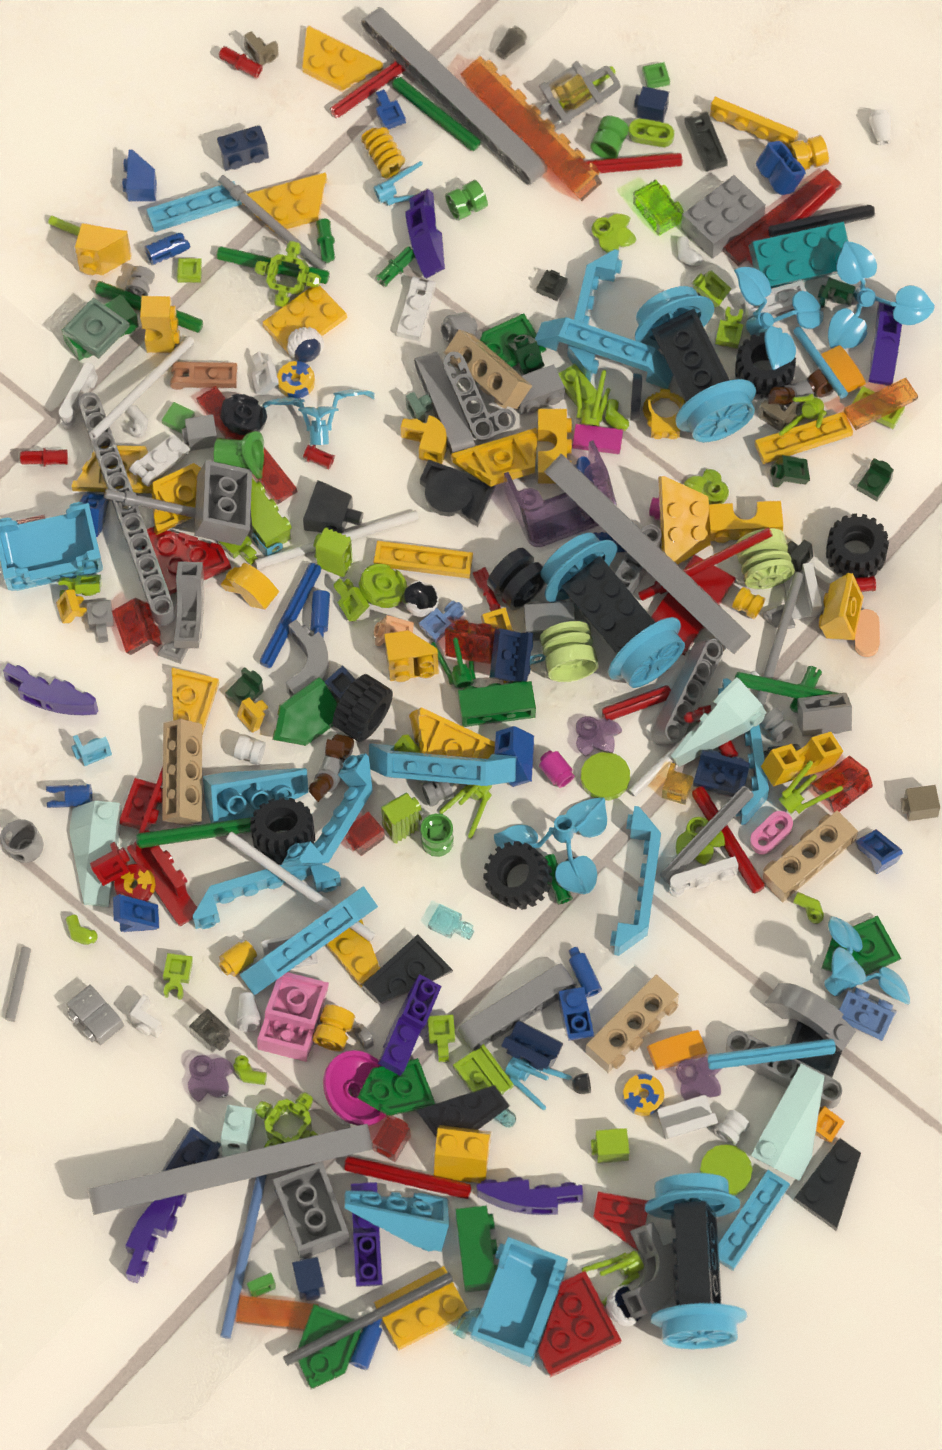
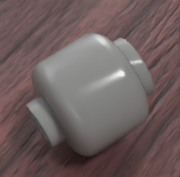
[441,312,477,343]

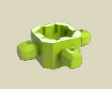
[255,241,321,307]
[255,1092,318,1148]

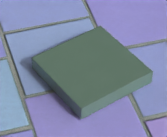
[62,297,130,359]

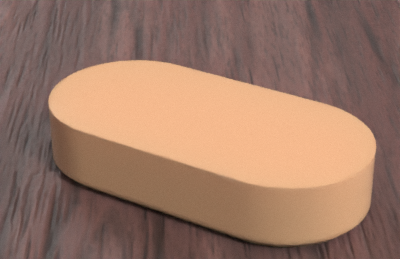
[854,609,880,657]

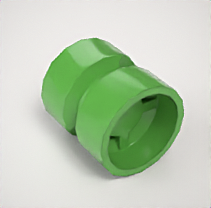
[590,115,629,159]
[445,180,488,221]
[420,813,454,857]

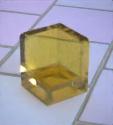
[553,74,593,109]
[662,763,694,805]

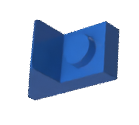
[855,829,903,874]
[113,894,159,932]

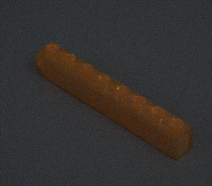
[460,56,602,201]

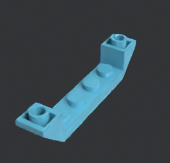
[567,249,623,382]
[535,317,673,389]
[718,678,769,825]
[369,743,516,786]
[282,753,373,867]
[610,806,661,956]
[193,864,341,929]
[240,886,378,996]

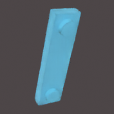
[146,181,242,233]
[718,1170,790,1271]

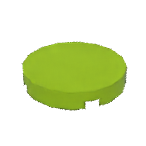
[359,564,407,608]
[581,752,630,801]
[700,1144,752,1196]

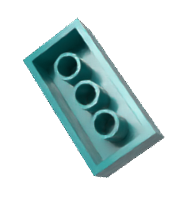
[749,222,848,289]

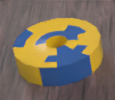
[277,361,315,398]
[623,1074,664,1116]

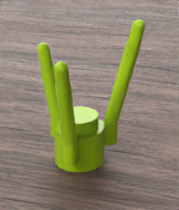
[574,370,611,427]
[779,394,827,436]
[778,761,843,814]
[439,784,492,839]
[582,1250,644,1307]

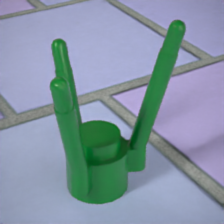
[431,638,476,689]

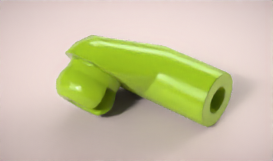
[605,399,629,431]
[793,892,824,924]
[65,915,98,945]
[233,1055,267,1085]

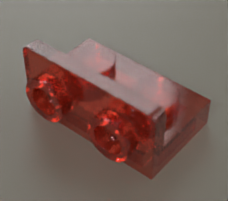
[112,597,162,655]
[445,619,499,664]
[812,755,873,813]

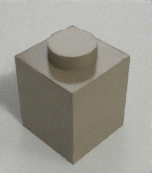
[901,785,941,821]

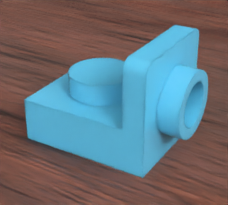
[71,735,112,766]

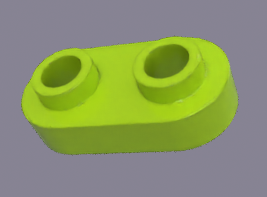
[629,119,674,147]

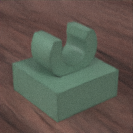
[406,392,433,423]

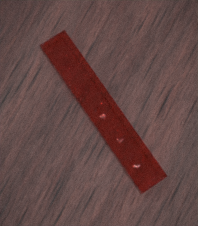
[723,169,842,266]
[196,386,297,504]

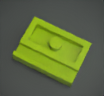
[453,1044,514,1095]

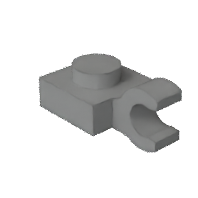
[86,600,114,643]

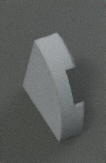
[763,604,795,629]
[158,641,189,664]
[353,1023,374,1050]

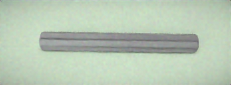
[660,786,754,884]

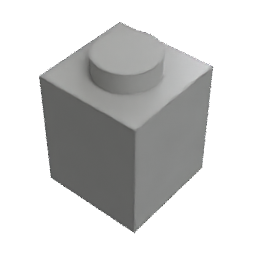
[182,414,217,451]

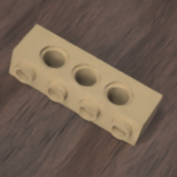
[444,329,532,409]
[162,719,202,825]
[762,810,858,902]
[586,974,679,1073]

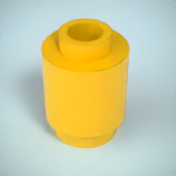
[218,940,257,977]

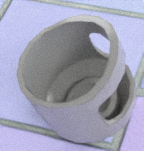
[0,819,44,863]

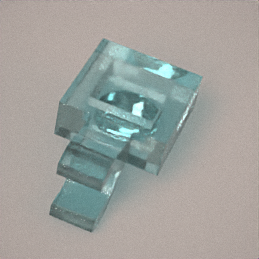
[428,904,475,940]

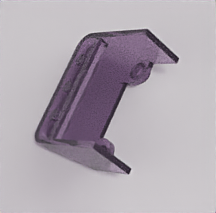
[504,440,617,547]

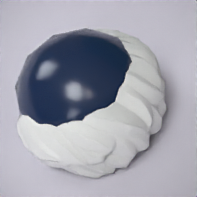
[287,327,324,363]
[606,1285,642,1326]

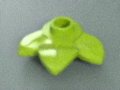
[591,214,636,253]
[684,469,729,504]
[676,817,725,865]

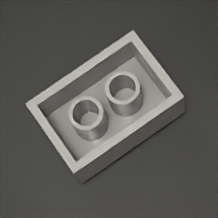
[681,175,766,259]
[194,460,252,546]
[273,1162,350,1260]

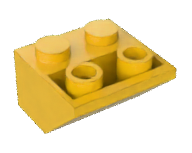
[384,630,439,682]

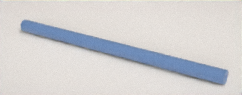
[220,1174,267,1339]

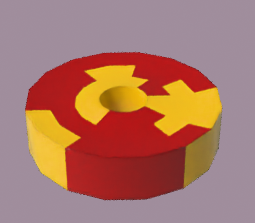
[114,864,155,901]

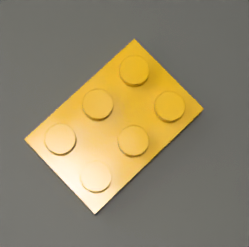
[262,285,347,354]
[374,1266,469,1351]

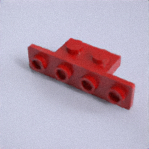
[119,766,163,853]
[127,842,197,926]

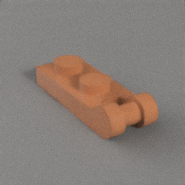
[170,362,238,390]

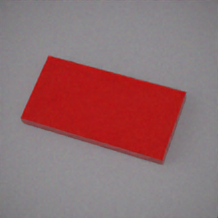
[651,554,736,656]

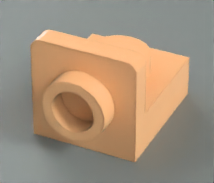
[374,615,414,646]

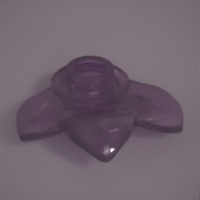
[576,716,622,757]
[188,1055,234,1102]
[675,1057,722,1101]

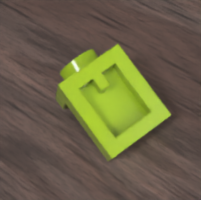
[692,270,732,308]

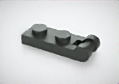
[684,112,728,172]

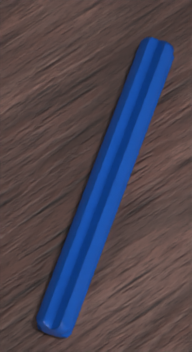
[260,563,321,668]

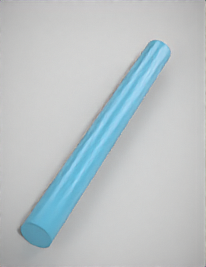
[793,326,848,399]

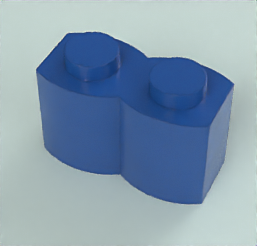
[756,141,806,195]

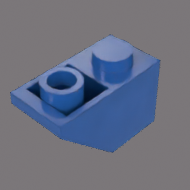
[122,149,157,201]
[495,726,534,787]
[558,987,594,1041]

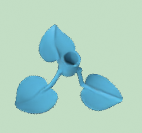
[828,241,935,349]
[734,267,824,370]
[262,389,375,445]
[494,798,607,895]
[824,916,910,1005]

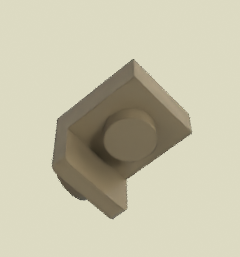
[244,31,279,65]
[758,399,797,431]

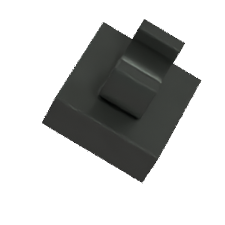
[536,270,568,301]
[787,539,813,572]

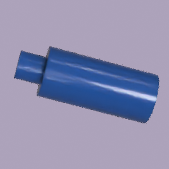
[310,590,330,638]
[569,947,602,997]
[350,1318,383,1370]

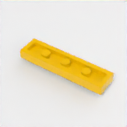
[710,96,799,148]
[754,412,853,464]
[373,541,473,579]

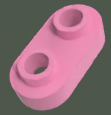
[750,811,793,854]

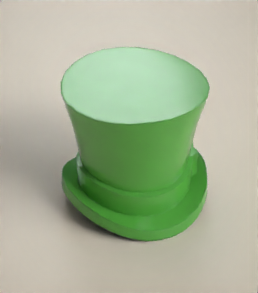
[214,431,264,479]

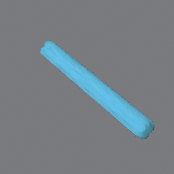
[707,1039,836,1070]

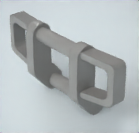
[531,61,621,136]

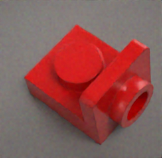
[90,842,130,886]

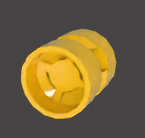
[788,135,829,170]
[313,1005,356,1052]

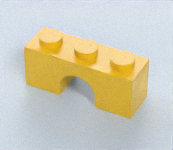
[140,296,180,353]
[538,409,572,484]
[709,501,784,543]
[761,732,843,786]

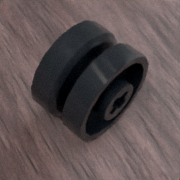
[487,547,546,610]

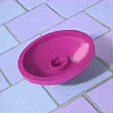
[323,1050,387,1126]

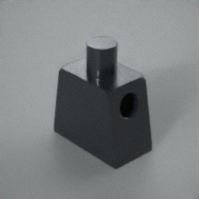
[303,480,364,533]

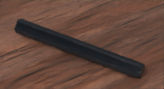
[768,204,875,238]

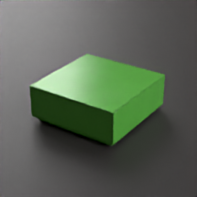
[642,62,670,88]
[162,402,195,433]
[247,1273,276,1299]

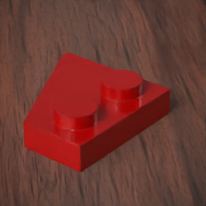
[593,1192,648,1252]

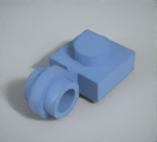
[419,600,465,643]

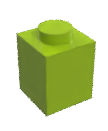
[591,1128,629,1163]

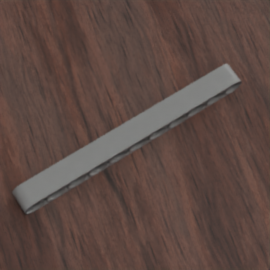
[361,7,548,185]
[79,392,175,626]
[544,454,751,654]
[88,1124,373,1215]

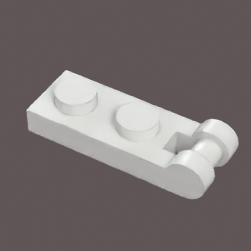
[397,277,436,342]
[739,281,807,320]
[59,362,98,430]
[129,434,190,486]
[669,856,738,898]

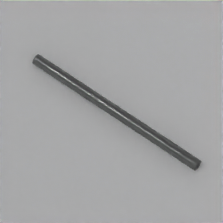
[283,1272,454,1366]

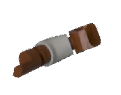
[768,369,835,407]
[309,734,354,802]

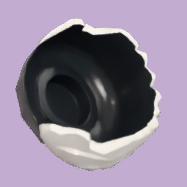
[402,580,439,618]

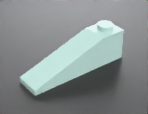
[671,677,766,767]
[69,801,122,907]
[751,1064,825,1181]

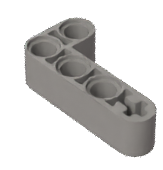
[443,352,516,440]

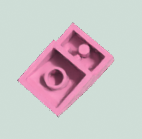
[257,972,329,1062]

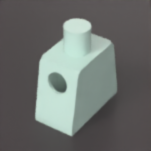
[221,1105,257,1157]

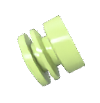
[735,528,795,589]
[540,621,598,682]

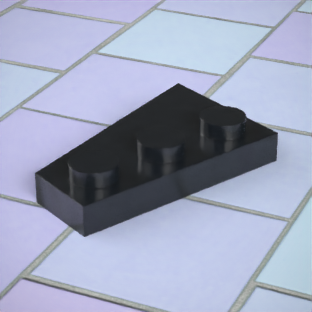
[420,460,496,527]
[362,934,453,1005]
[416,1085,510,1138]
[794,1138,861,1231]

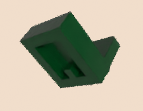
[817,277,856,309]
[770,455,810,487]
[857,458,894,501]
[225,667,264,708]

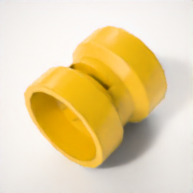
[732,587,765,619]

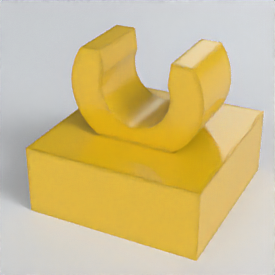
[56,590,87,623]
[237,698,268,733]

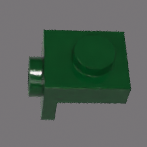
[508,335,545,375]

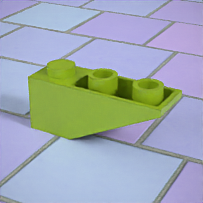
[251,477,292,550]

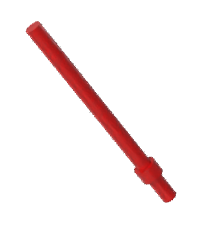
[638,527,773,601]

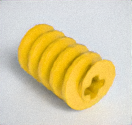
[361,127,406,179]

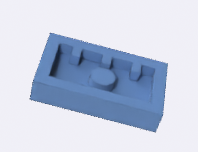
[839,988,897,1041]

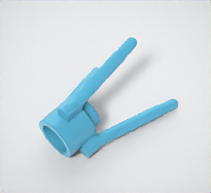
[373,161,423,206]
[505,1057,572,1110]

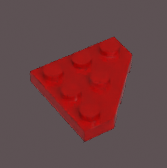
[140,526,231,595]
[538,1271,622,1378]

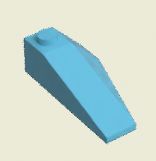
[203,768,308,823]
[344,1191,449,1252]

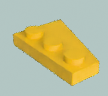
[172,667,219,735]
[326,919,380,987]

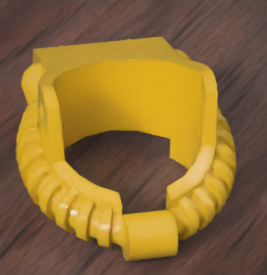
[642,389,686,440]

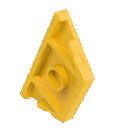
[302,25,383,92]
[242,172,327,233]
[451,428,538,487]
[72,445,160,493]
[151,463,201,535]
[658,476,711,565]
[417,707,495,759]

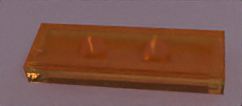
[844,377,918,430]
[236,1295,319,1331]

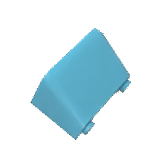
[0,502,103,591]
[467,1237,568,1367]

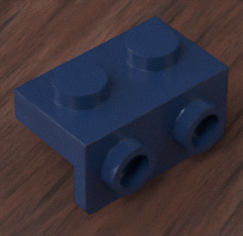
[217,125,269,171]
[489,629,533,682]
[693,750,750,797]
[501,1021,563,1071]
[162,1127,221,1172]

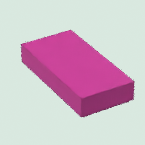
[572,424,623,455]

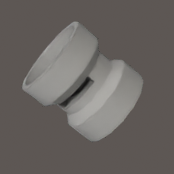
[126,266,155,296]
[760,708,794,742]
[421,781,454,807]

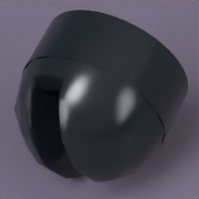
[572,1073,591,1094]

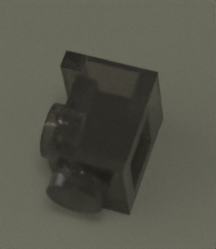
[189,1008,230,1053]

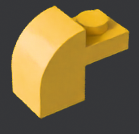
[401,415,447,464]
[220,563,280,610]

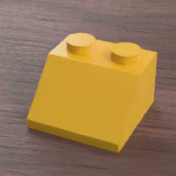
[75,223,132,275]
[819,573,864,640]
[434,1125,492,1183]

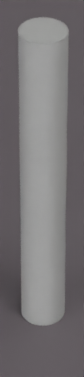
[5,947,31,1022]

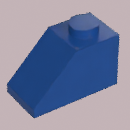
[79,492,109,537]

